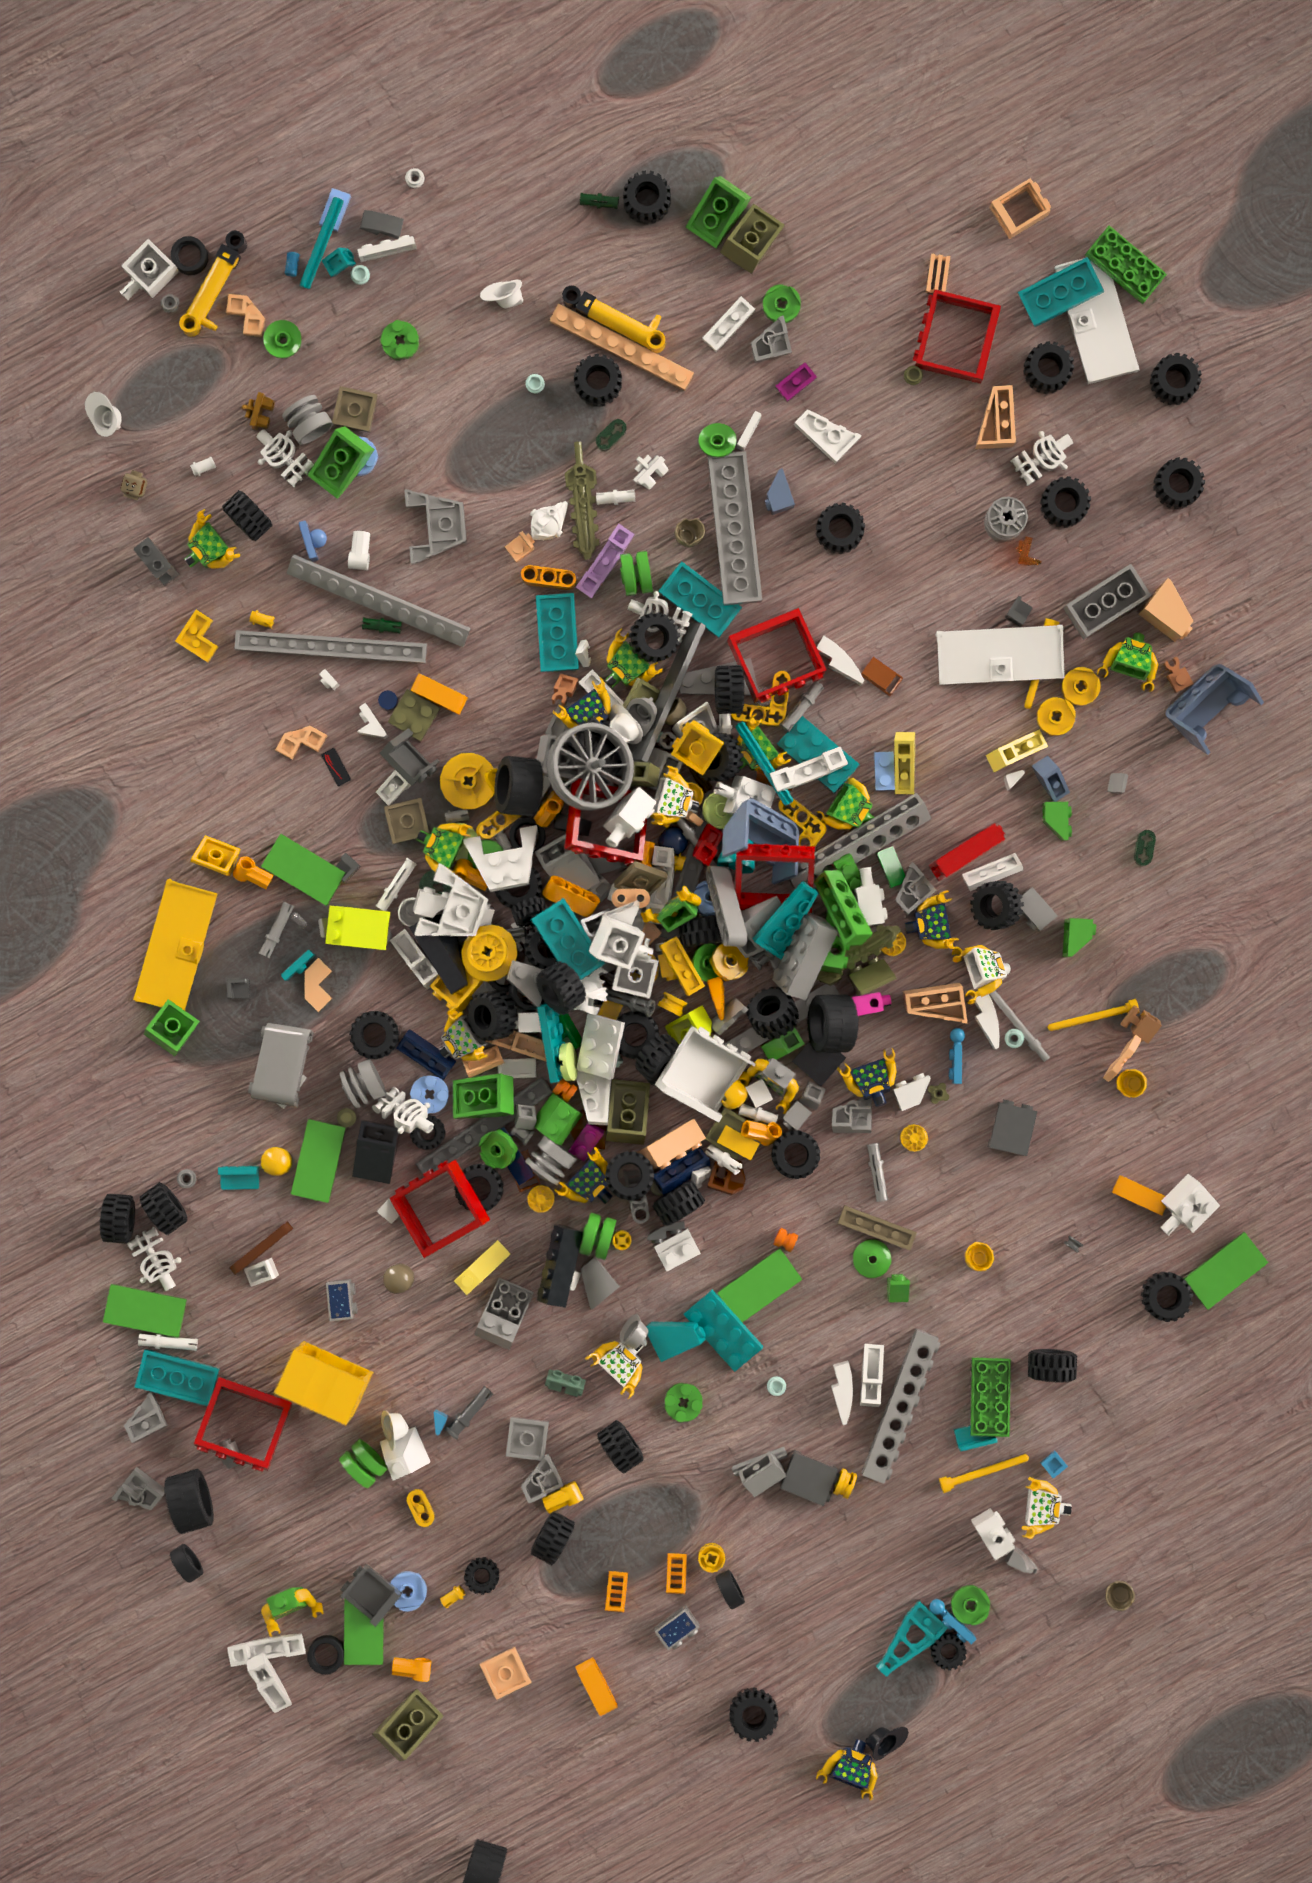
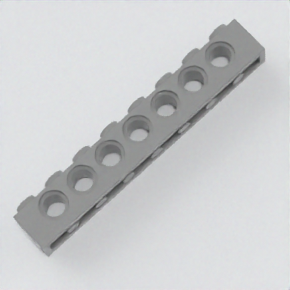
[789,793,932,889]
[861,1328,940,1484]

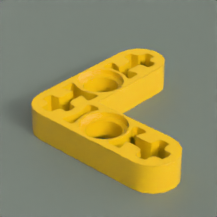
[730,671,790,727]
[476,768,521,839]
[778,798,826,846]

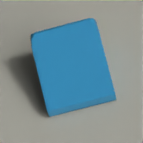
[434,1409,448,1435]

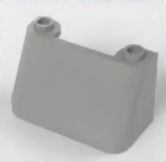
[248,1023,314,1108]

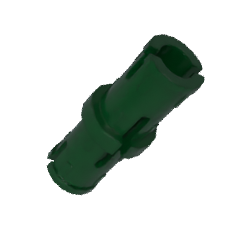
[580,193,619,209]
[362,617,402,634]

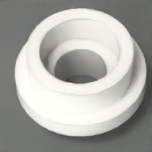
[405,168,425,188]

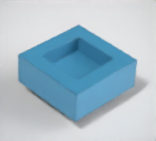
[1040,1451,1068,1479]

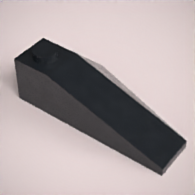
[409,914,468,995]

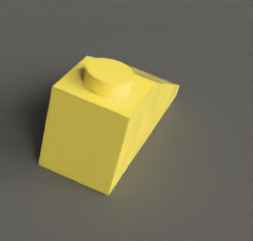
[986,729,1048,772]
[894,732,915,794]
[454,1240,510,1295]

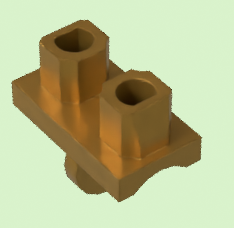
[241,392,275,430]

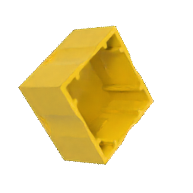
[274,1341,374,1425]

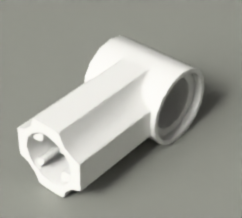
[348,531,370,570]

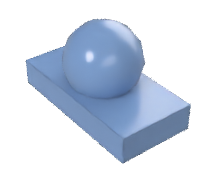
[299,520,327,562]

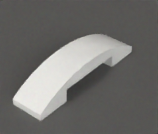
[770,747,848,792]
[646,846,674,925]
[227,1634,306,1667]

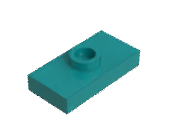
[281,950,316,981]

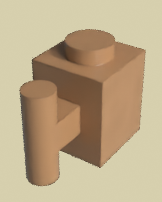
[1120,1005,1162,1044]

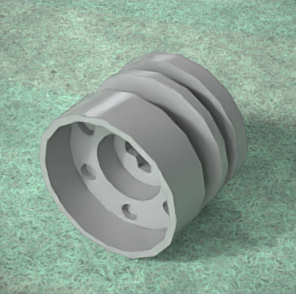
[282,395,333,445]
[984,497,1028,542]
[339,1059,387,1109]
[525,1136,577,1186]

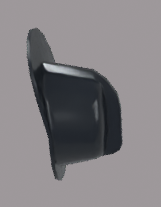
[865,1727,909,1761]

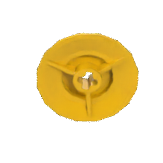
[440,753,496,810]
[461,925,518,982]

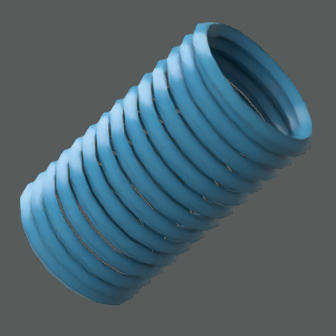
[284,252,300,277]

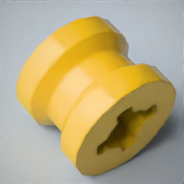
[612,1230,632,1250]

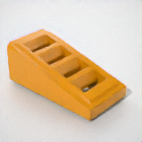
[707,977,724,1021]
[666,1553,687,1594]
[605,1571,628,1613]

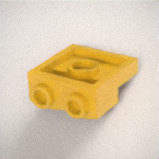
[671,720,724,775]
[430,966,483,1012]

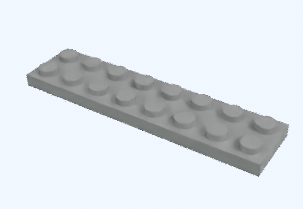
[708,451,762,606]

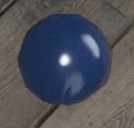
[658,826,688,856]

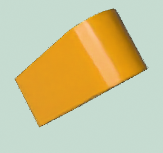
[521,565,576,590]
[410,673,468,715]
[542,875,600,917]
[1112,1175,1166,1216]
[575,1657,618,1717]

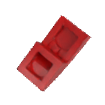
[692,824,723,866]

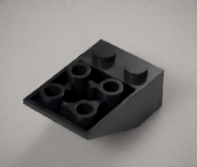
[352,1120,400,1184]

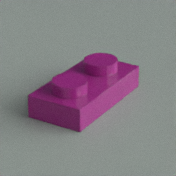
[775,362,817,402]
[568,1122,604,1161]

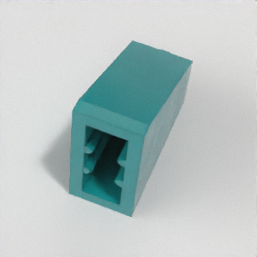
[646,1321,706,1362]

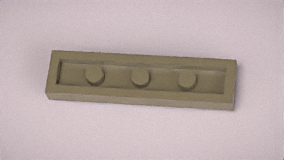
[838,1205,917,1250]

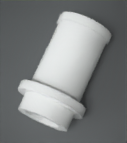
[190,457,216,476]

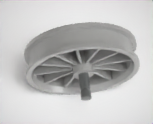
[547,723,634,811]

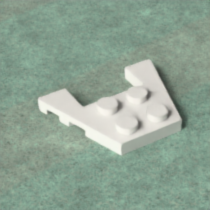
[463,825,538,892]
[414,863,488,936]

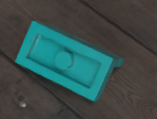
[218,1166,260,1190]
[953,1425,998,1451]

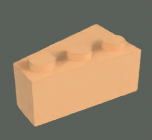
[975,385,1016,449]
[903,983,968,1024]
[637,1119,706,1170]

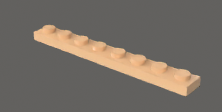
[550,304,694,391]

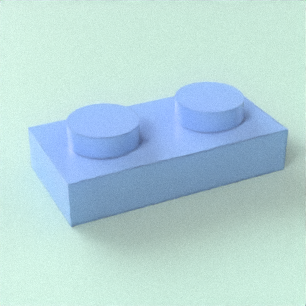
[319,188,351,232]
[874,752,895,791]

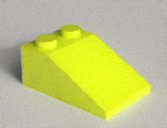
[325,906,390,950]

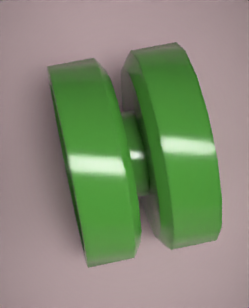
[620,550,653,597]
[579,1213,617,1260]
[339,1439,388,1489]

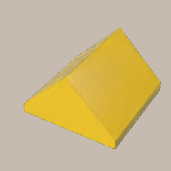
[190,835,241,877]

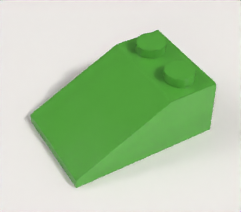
[686,176,752,248]
[308,426,375,499]
[453,1073,514,1119]

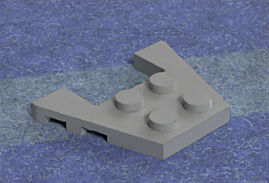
[404,490,467,565]

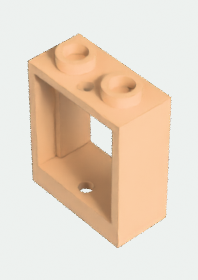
[989,178,1051,239]

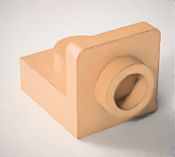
[505,531,535,563]

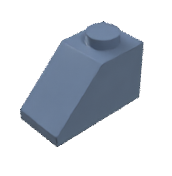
[764,468,795,515]
[1032,755,1070,802]

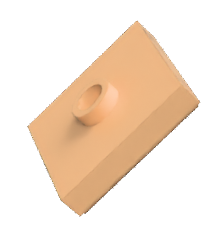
[480,1647,531,1700]

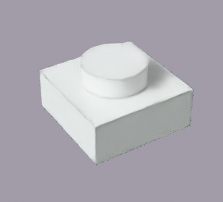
[320,669,340,690]

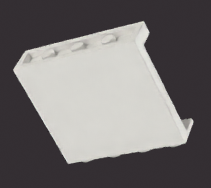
[654,1026,756,1122]

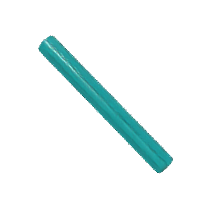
[300,197,344,289]
[735,721,793,806]

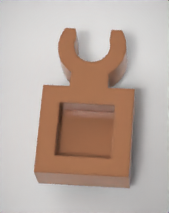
[1164,657,1194,693]
[552,674,579,707]

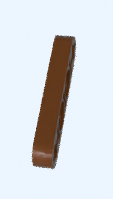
[229,1221,294,1275]

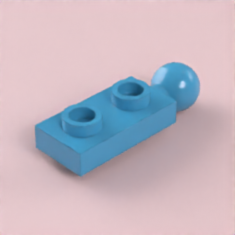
[949,1028,965,1084]
[929,1599,976,1645]

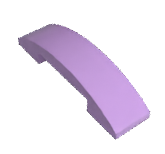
[576,524,635,598]

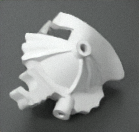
[530,501,568,541]
[573,967,608,1015]

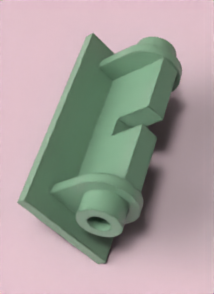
[544,1369,586,1397]

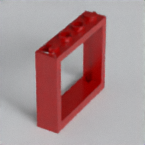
[912,289,1001,384]
[727,608,827,703]
[564,778,650,866]
[928,823,1006,882]
[735,843,815,913]
[389,1159,491,1258]
[194,1377,292,1472]

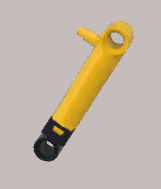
[179,230,247,337]
[562,285,665,353]

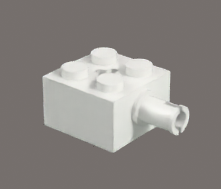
[119,239,179,301]
[714,776,776,815]
[603,787,656,848]
[853,867,887,926]
[589,916,653,970]
[612,938,659,999]
[1160,1174,1220,1236]
[971,1508,1015,1560]

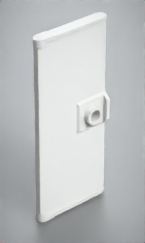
[1054,258,1140,384]
[936,625,1064,685]

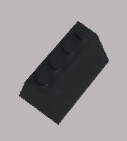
[537,1224,583,1308]

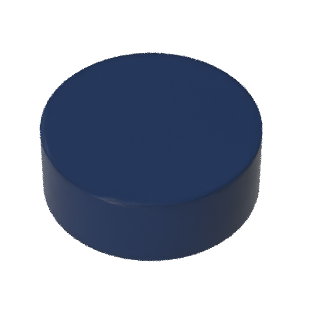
[378,690,398,710]

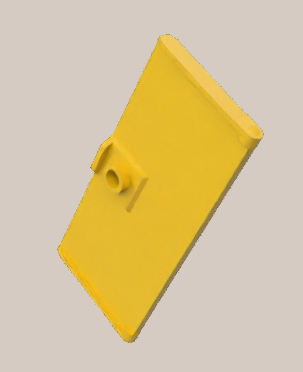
[133,879,218,1011]

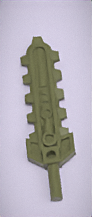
[565,442,600,560]
[815,924,901,986]

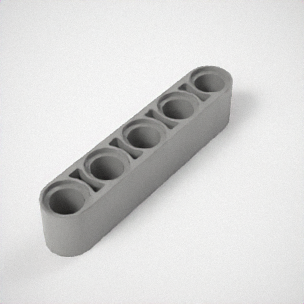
[706,866,747,946]

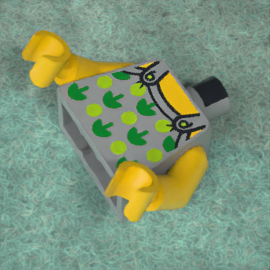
[439,1006,488,1061]
[738,1058,799,1114]

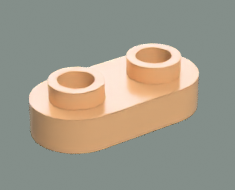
[612,889,650,908]

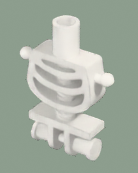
[256,429,314,487]
[1010,431,1073,486]
[627,591,692,643]
[372,1087,434,1134]
[127,1227,181,1291]

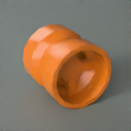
[552,1078,578,1103]
[773,1227,798,1252]

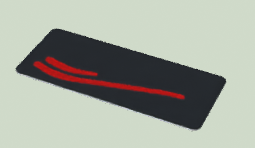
[321,748,351,786]

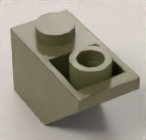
[630,762,660,787]

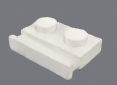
[654,1228,701,1271]

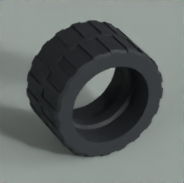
[494,756,544,816]
[807,995,859,1053]
[164,1469,214,1534]
[463,1839,507,1883]

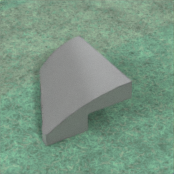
[751,316,792,363]
[895,862,937,916]
[711,997,748,1036]
[832,1098,872,1133]
[580,1256,620,1309]
[521,1453,564,1504]
[111,1467,165,1510]
[1005,1546,1038,1574]

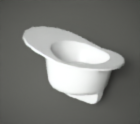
[480,280,523,308]
[85,392,121,437]
[609,704,643,744]
[381,1410,409,1451]

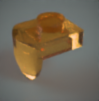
[1017,536,1042,566]

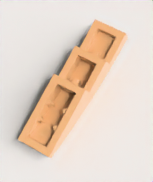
[486,1031,546,1062]

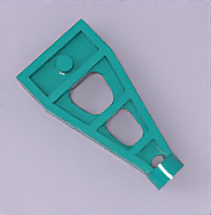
[876,1601,948,1677]

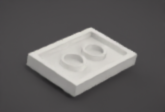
[576,1013,625,1079]

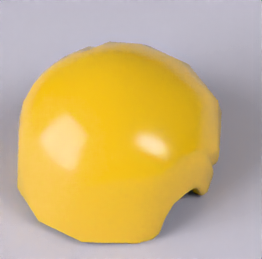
[1116,1069,1147,1098]
[721,1080,748,1110]
[261,1147,292,1176]
[965,1242,994,1272]

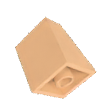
[1138,578,1193,642]

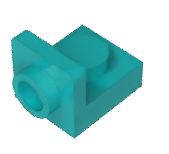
[321,248,356,277]

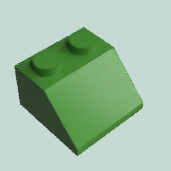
[1062,918,1096,958]
[143,999,200,1056]
[534,1093,583,1145]

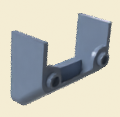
[1165,664,1264,755]
[722,798,799,885]

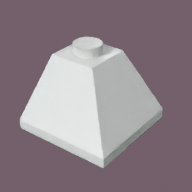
[380,1426,430,1481]

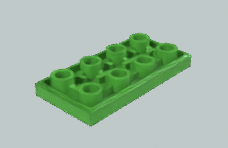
[1085,225,1167,304]
[261,834,347,906]
[291,1119,346,1203]
[1183,1232,1269,1310]
[717,1248,802,1322]
[103,1284,187,1338]
[970,1358,1011,1437]
[344,1598,384,1665]

